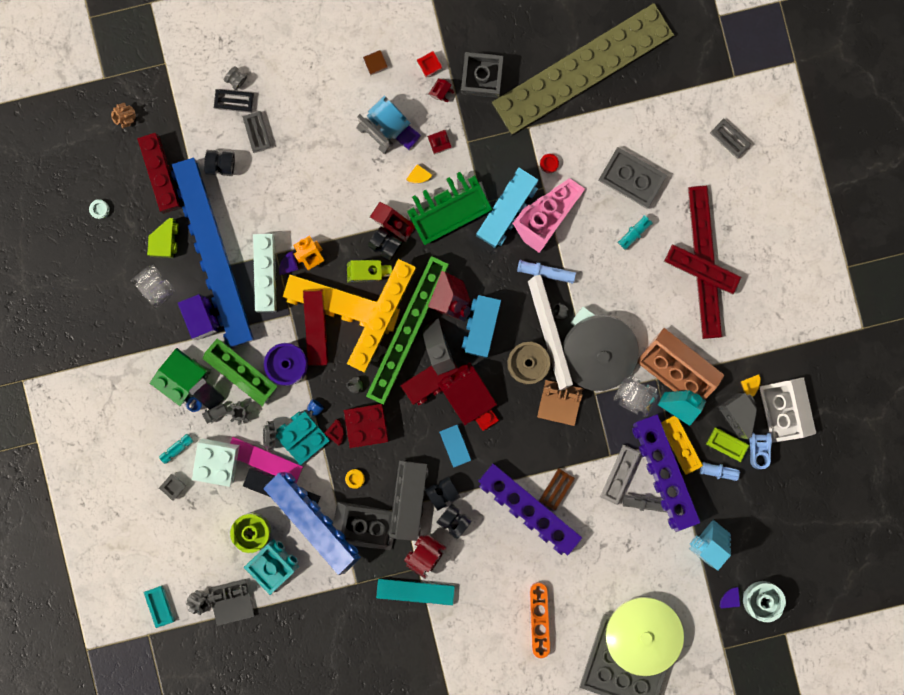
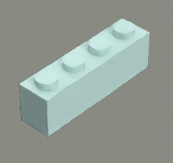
[253,234,277,313]

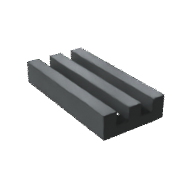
[242,111,272,153]
[710,118,751,159]

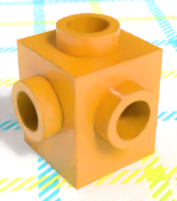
[293,235,324,270]

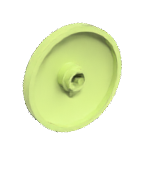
[606,597,684,676]

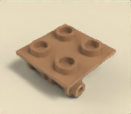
[537,380,583,426]

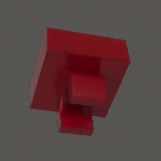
[428,78,454,102]
[427,130,452,155]

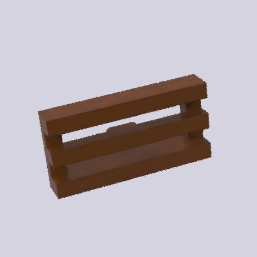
[539,468,575,511]

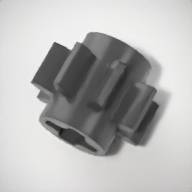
[227,401,252,425]
[186,590,210,615]

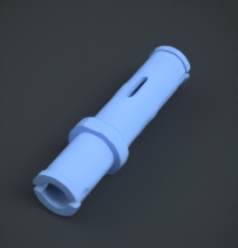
[517,260,576,284]

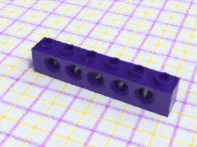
[632,414,700,533]
[478,463,582,556]

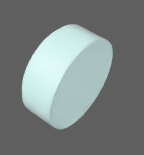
[89,200,110,219]

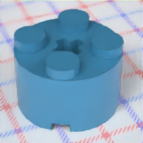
[367,95,411,139]

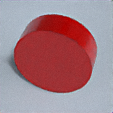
[540,154,559,173]

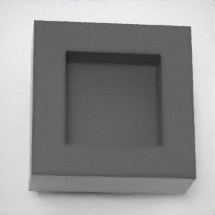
[159,474,186,501]

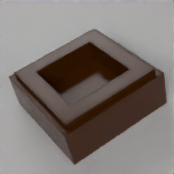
[363,50,388,76]

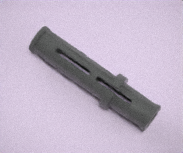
[622,494,682,515]

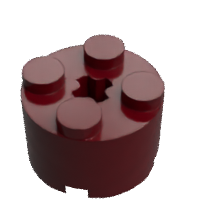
[404,534,447,579]

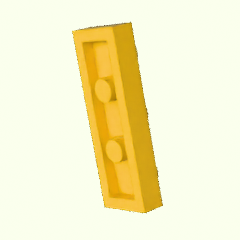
[661,416,703,475]

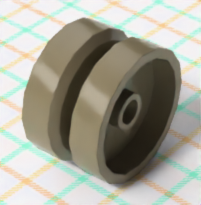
[507,342,550,384]

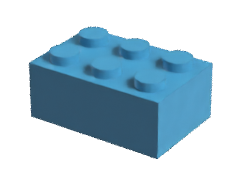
[462,295,501,358]

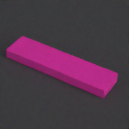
[230,437,304,484]

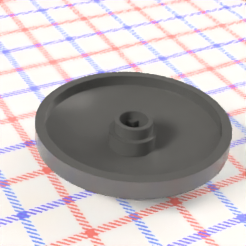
[562,315,639,391]

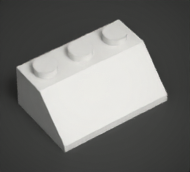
[760,377,816,443]

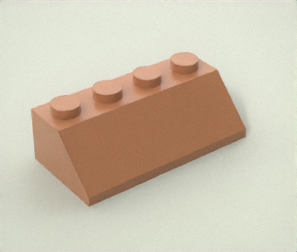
[637,328,724,400]

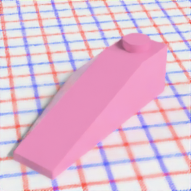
[513,178,585,253]

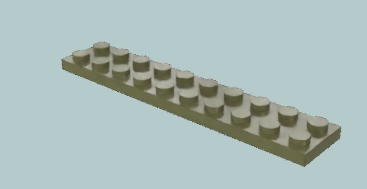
[492,3,674,135]

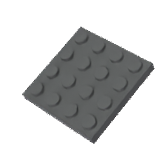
[579,613,667,695]

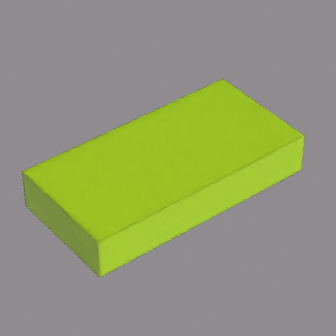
[706,427,749,462]

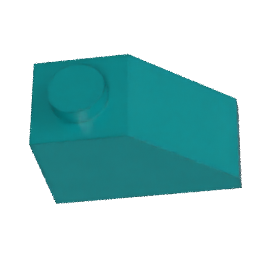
[658,390,706,426]

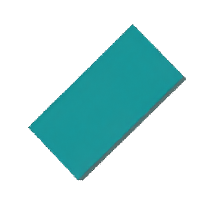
[143,585,175,628]

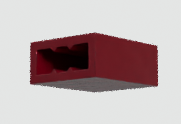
[438,363,497,426]

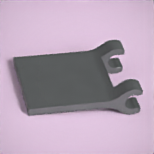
[356,114,393,154]

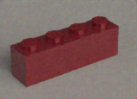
[137,133,182,214]

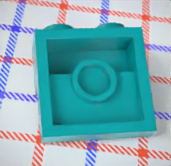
[275,411,330,465]
[243,539,300,595]

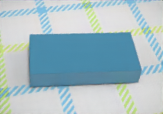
[440,425,471,467]

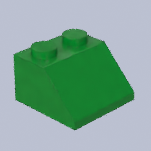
[149,348,207,406]

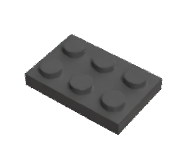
[598,147,667,209]

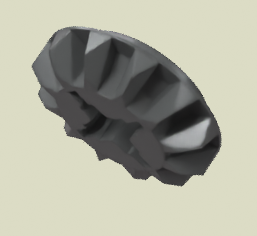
[263,421,276,452]

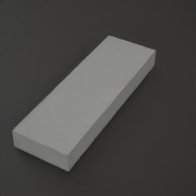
[600,445,641,505]

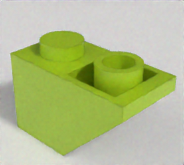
[147,218,179,258]

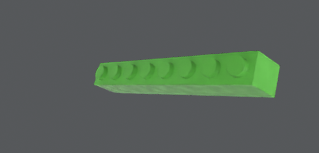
[366,256,449,405]

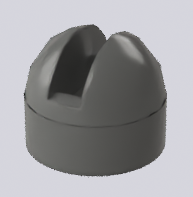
[552,303,569,319]
[346,377,363,394]

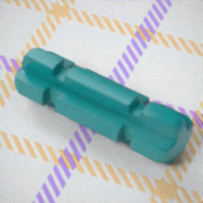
[159,434,193,464]

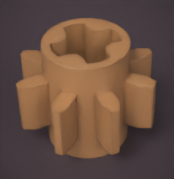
[111,103,136,128]

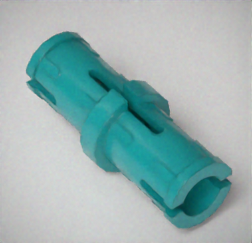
[617,215,653,251]

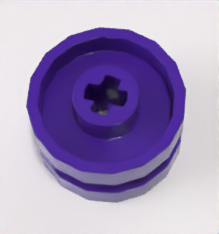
[264,343,308,386]

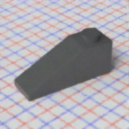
[421,318,456,375]

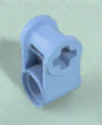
[749,433,772,469]

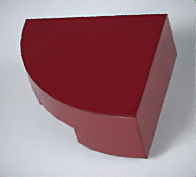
[324,419,344,446]

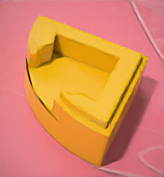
[406,164,433,183]
[741,375,760,397]

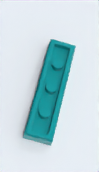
[376,578,455,606]

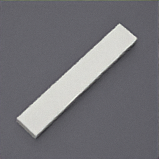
[528,275,573,390]

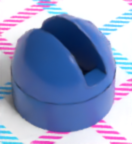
[185,396,202,412]
[307,399,324,416]

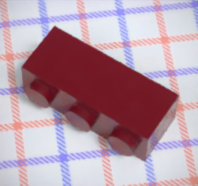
[400,363,458,406]

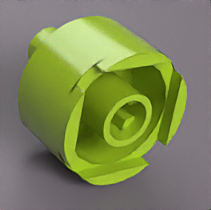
[230,513,271,553]

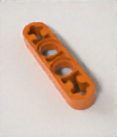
[530,582,550,658]

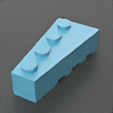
[689,520,731,570]

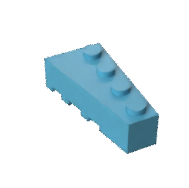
[476,168,538,248]

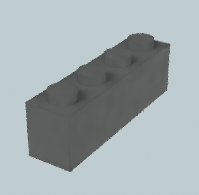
[389,460,428,541]

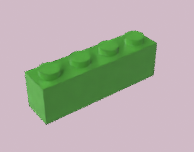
[202,338,278,406]

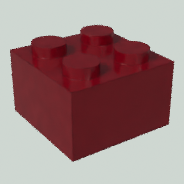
[344,404,389,448]

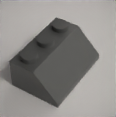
[717,393,757,439]

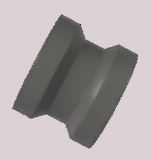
[224,66,247,90]

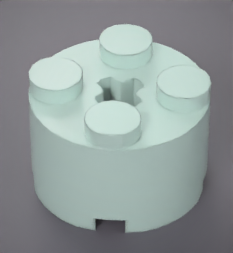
[743,581,786,622]

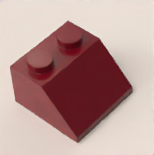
[428,271,472,322]

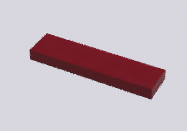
[663,244,742,295]
[303,289,328,365]

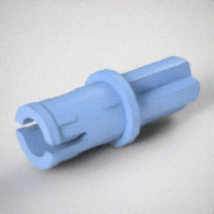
[700,462,740,481]

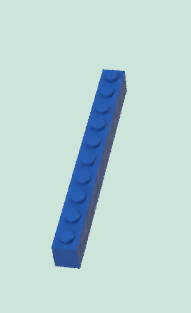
[171,157,254,348]

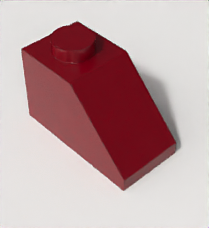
[370,202,415,242]

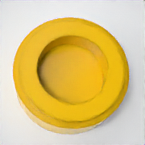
[345,469,365,489]

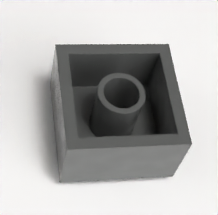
[461,52,503,98]

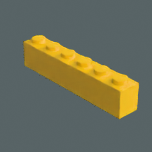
[347,259,416,373]
[283,275,400,334]

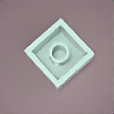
[192,438,240,487]

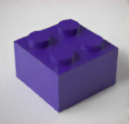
[178,294,220,340]

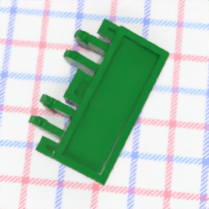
[407,172,492,245]

